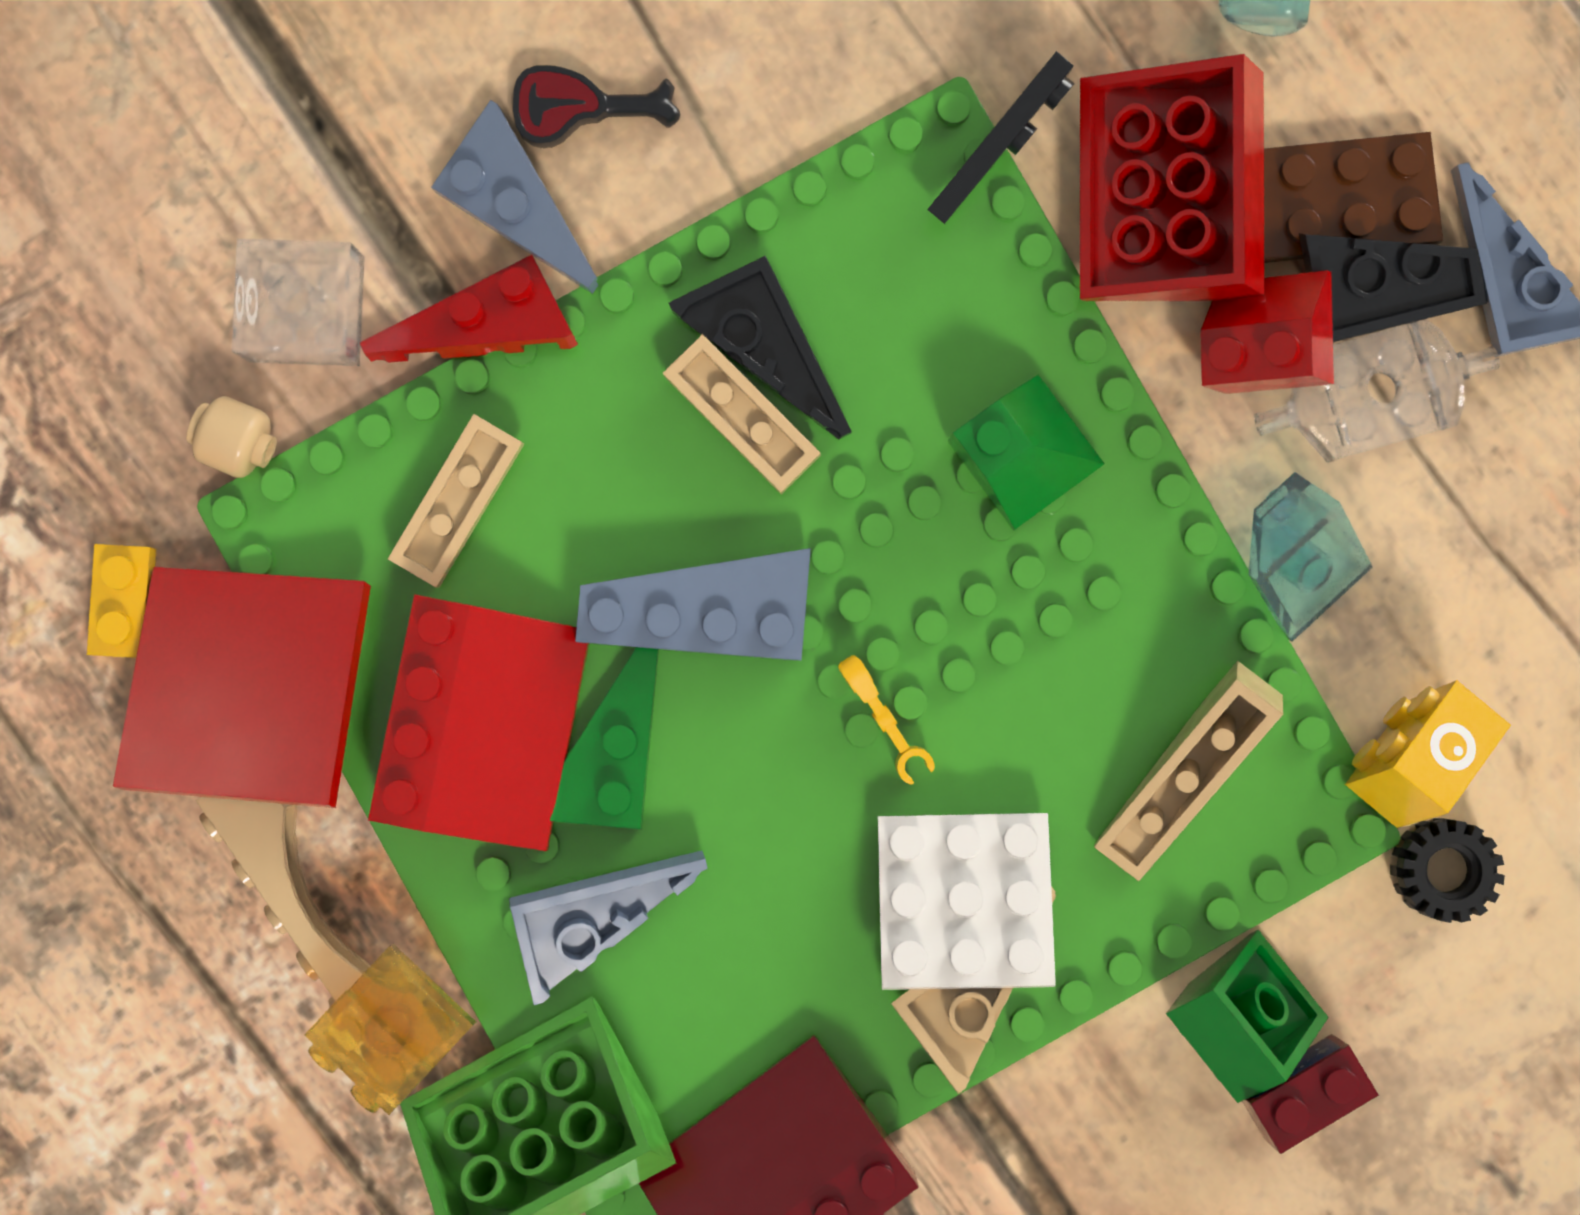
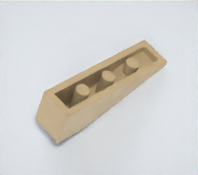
[1094,661,1283,881]

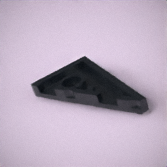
[927,51,1075,224]
[669,256,852,440]

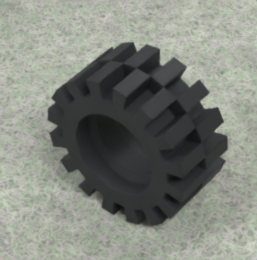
[1390,818,1505,923]

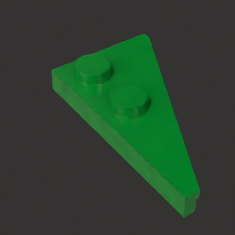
[550,647,659,830]

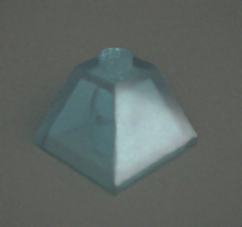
[1249,472,1373,642]

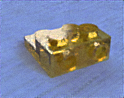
[304,943,476,1115]

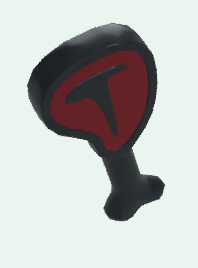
[513,65,681,149]

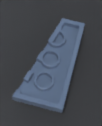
[575,548,811,661]

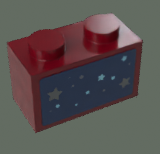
[1242,1034,1379,1154]

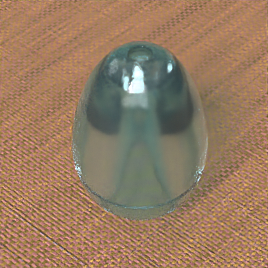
[1219,0,1310,37]

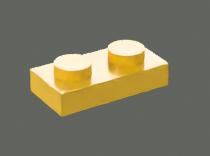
[86,544,157,658]

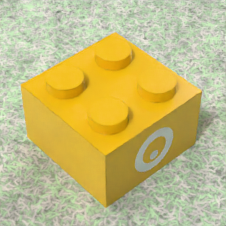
[1345,680,1511,828]

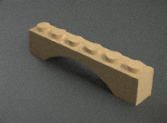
[195,797,456,1081]

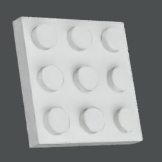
[878,813,1056,990]

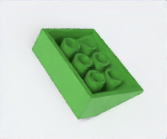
[399,997,676,1215]

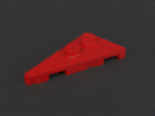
[360,254,578,363]

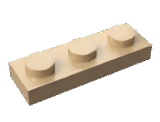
[663,334,821,495]
[388,414,524,588]

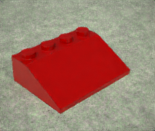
[1080,54,1265,301]
[368,594,589,851]

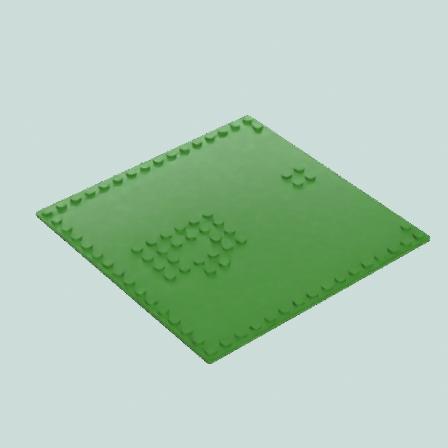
[197,77,1400,1215]

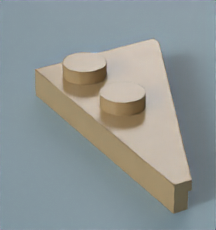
[891,886,1056,1094]

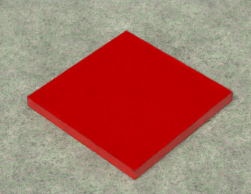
[113,567,371,808]

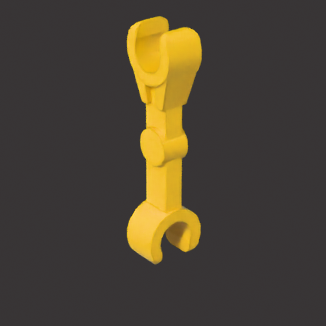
[838,655,934,785]

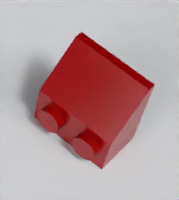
[1201,270,1334,394]

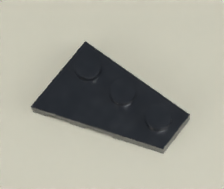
[1299,233,1487,342]

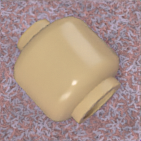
[186,396,277,478]

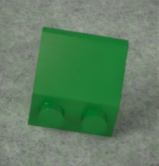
[1166,930,1329,1103]

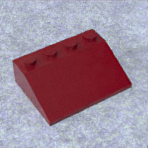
[638,1035,919,1215]

